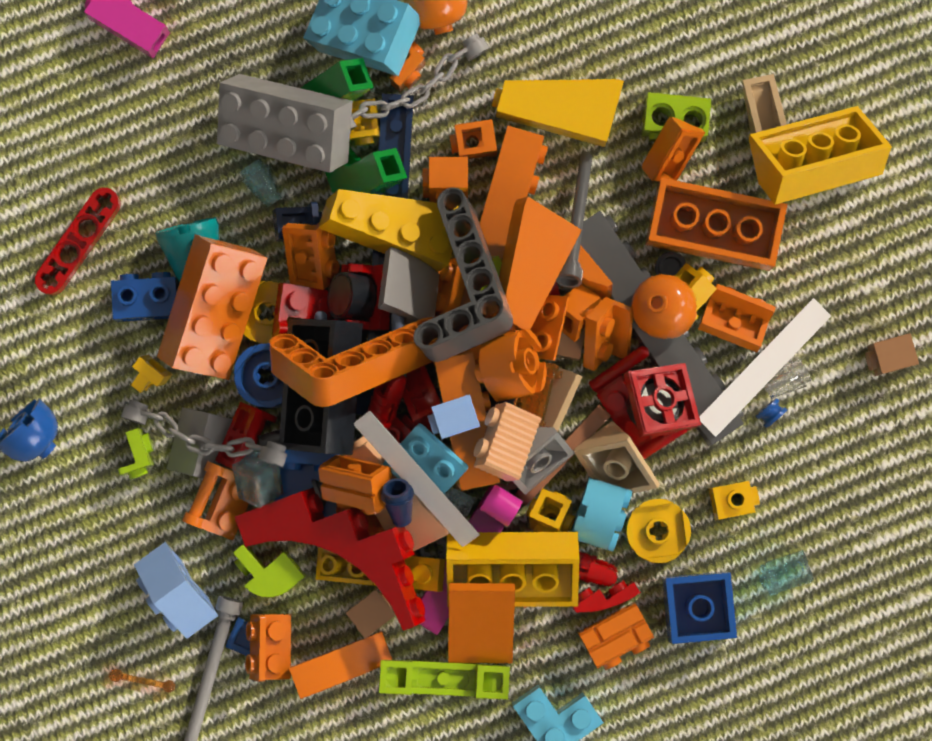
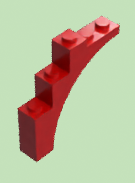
[235,488,426,631]

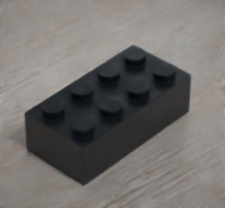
[279,318,363,455]

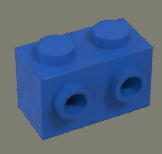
[111,272,180,322]

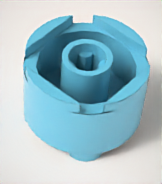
[571,477,633,552]

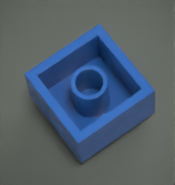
[662,571,737,644]

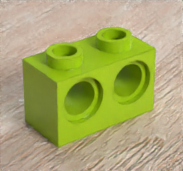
[642,92,711,145]

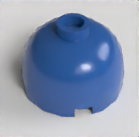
[0,398,58,462]

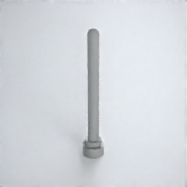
[184,596,243,741]

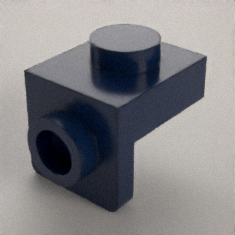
[272,202,322,242]

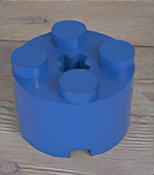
[234,343,284,409]

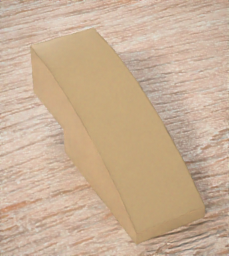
[742,74,787,134]

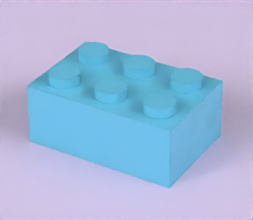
[303,0,421,76]

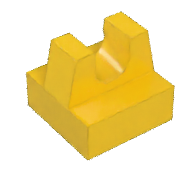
[131,354,173,393]

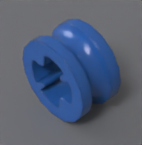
[755,398,787,428]

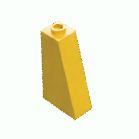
[492,79,624,147]

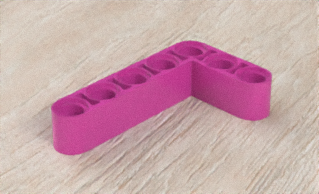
[419,484,523,635]

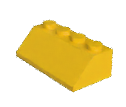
[749,106,892,205]
[446,532,579,607]

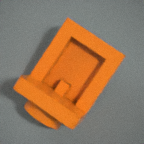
[390,41,425,93]

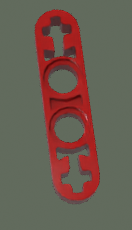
[35,187,121,295]

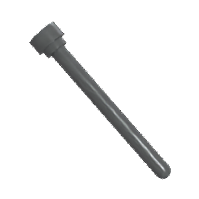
[556,152,593,288]

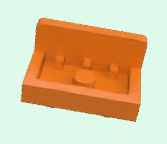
[698,284,776,353]

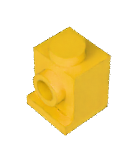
[675,263,717,320]
[708,481,760,520]

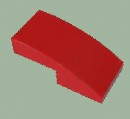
[572,580,641,613]

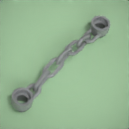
[350,33,490,131]
[121,400,287,467]

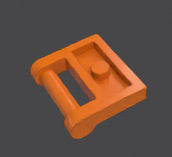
[182,461,258,540]

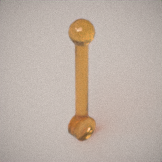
[109,669,175,693]

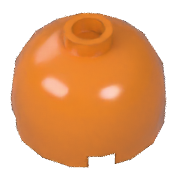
[404,0,468,35]
[631,274,697,339]

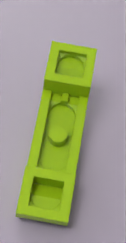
[379,660,510,700]

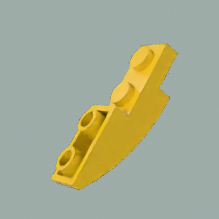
[315,548,445,592]

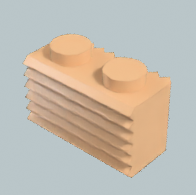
[474,402,541,481]

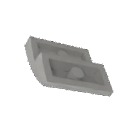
[378,247,440,325]

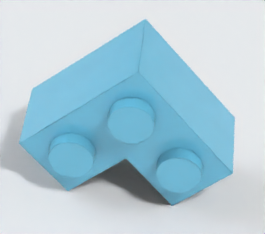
[512,685,604,741]

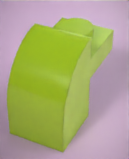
[233,544,307,597]

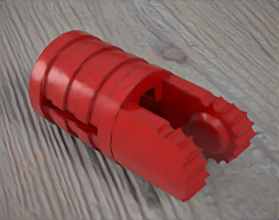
[366,375,407,429]
[579,551,618,587]

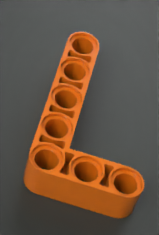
[269,317,437,407]

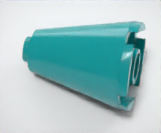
[155,217,219,283]

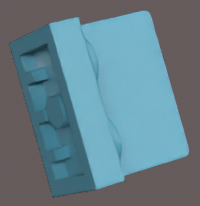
[382,423,468,496]

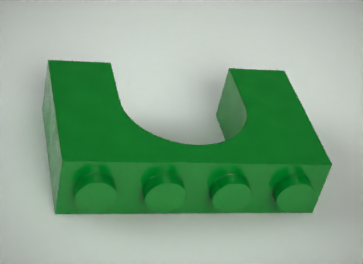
[301,58,407,195]

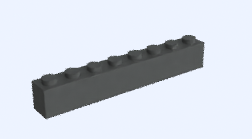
[581,211,744,446]

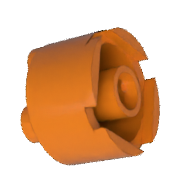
[475,329,547,402]

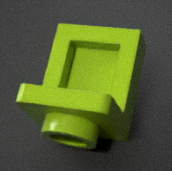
[118,428,155,480]

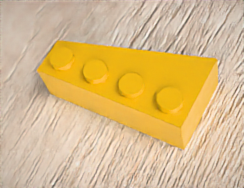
[318,189,459,272]

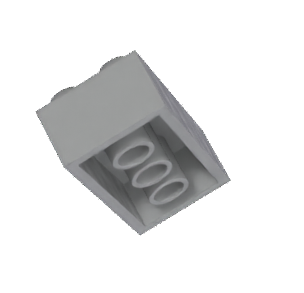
[217,74,353,173]

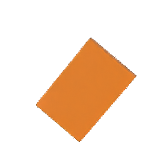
[448,583,515,663]

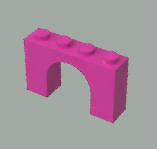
[84,0,170,59]

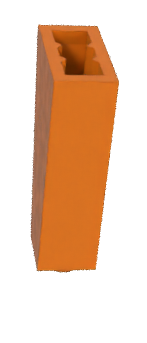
[490,197,582,332]

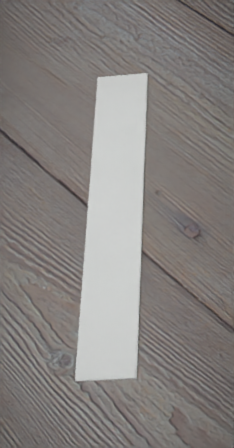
[700,298,831,437]

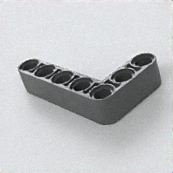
[413,187,513,362]

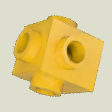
[526,488,576,532]

